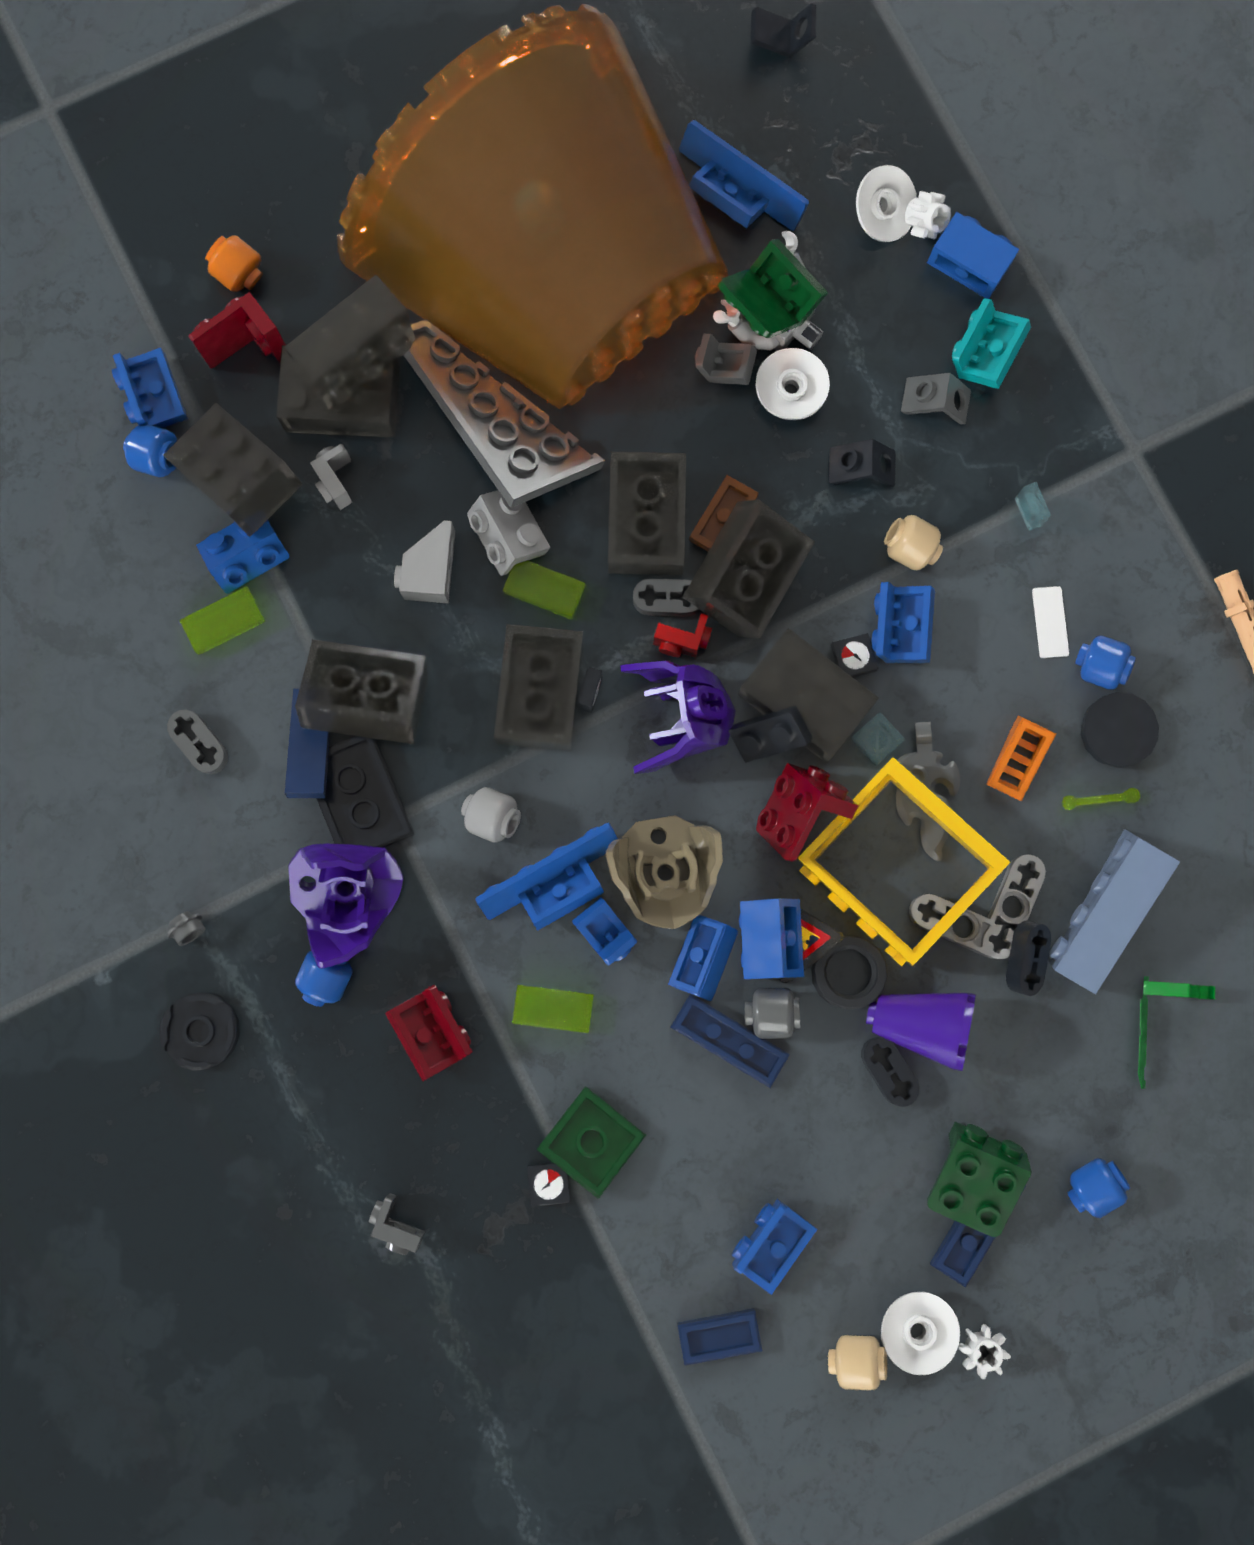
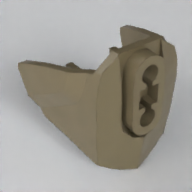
[606,815,723,929]

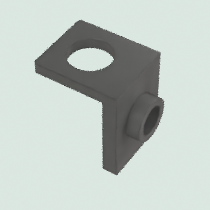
[901,373,971,424]

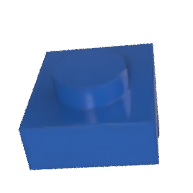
[572,897,637,965]

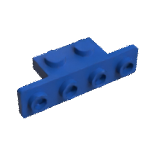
[679,120,809,231]
[475,823,618,930]

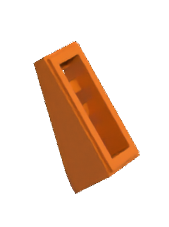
[986,715,1056,801]

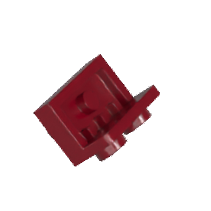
[385,985,472,1081]

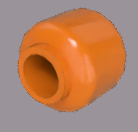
[205,235,263,292]

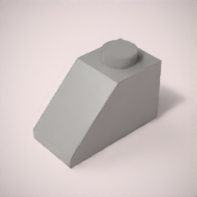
[394,521,455,603]

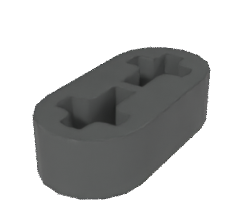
[633,579,704,617]
[167,709,228,775]

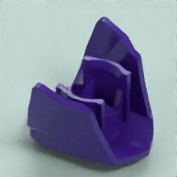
[620,661,736,774]
[288,844,404,969]

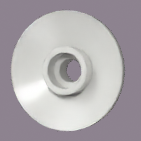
[856,165,917,242]
[756,348,830,420]
[881,1292,960,1375]

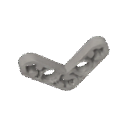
[908,854,1046,960]

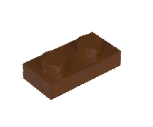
[689,475,759,559]

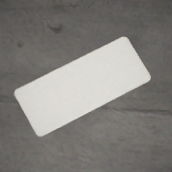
[1032,586,1069,658]

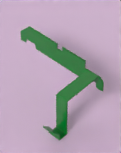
[1138,976,1216,1089]

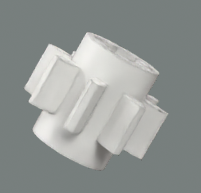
[905,191,951,239]
[958,1324,1011,1379]

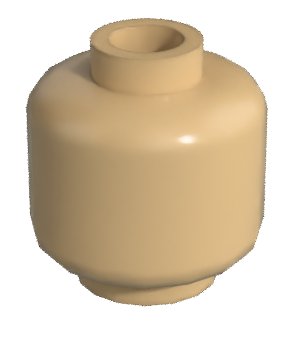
[884,515,943,571]
[828,1335,888,1390]

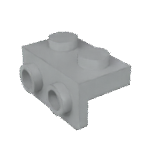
[467,490,551,576]

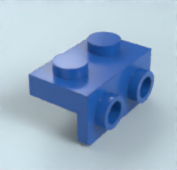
[112,348,188,428]
[196,507,289,594]
[872,582,935,663]
[731,1199,817,1295]

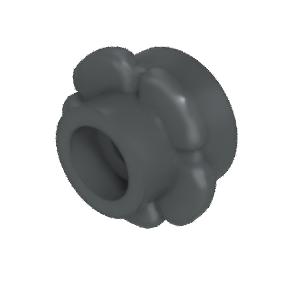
[168,911,206,946]

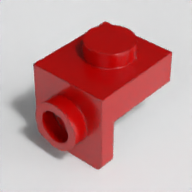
[653,613,712,658]

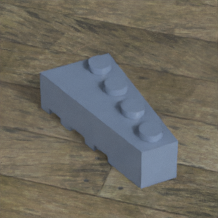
[1049,829,1180,995]

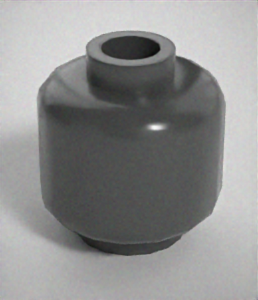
[745,988,800,1039]

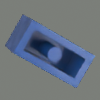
[927,212,1019,299]
[739,898,804,979]

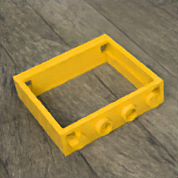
[798,757,1010,967]

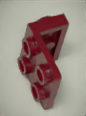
[756,763,859,862]

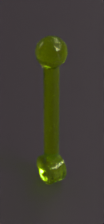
[1062,788,1140,810]

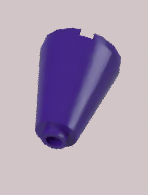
[866,993,976,1071]

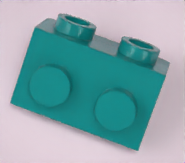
[952,298,1031,389]

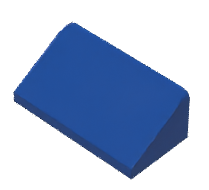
[668,915,738,1001]

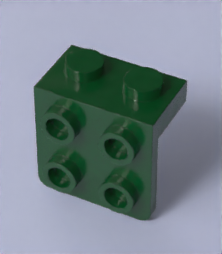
[718,239,828,339]
[927,1122,1032,1237]

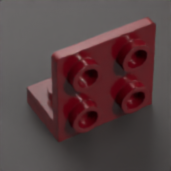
[189,292,291,369]

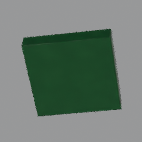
[536,1086,646,1199]

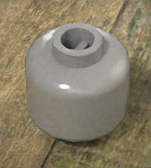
[461,787,521,843]

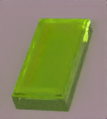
[503,561,586,620]
[179,586,266,655]
[512,985,594,1033]

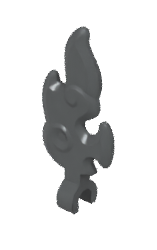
[896,722,960,861]

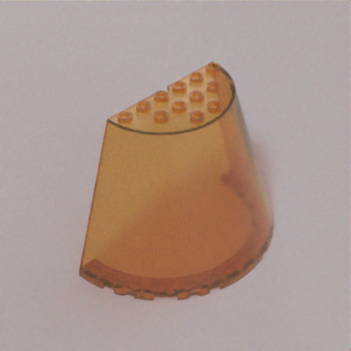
[337,4,728,409]

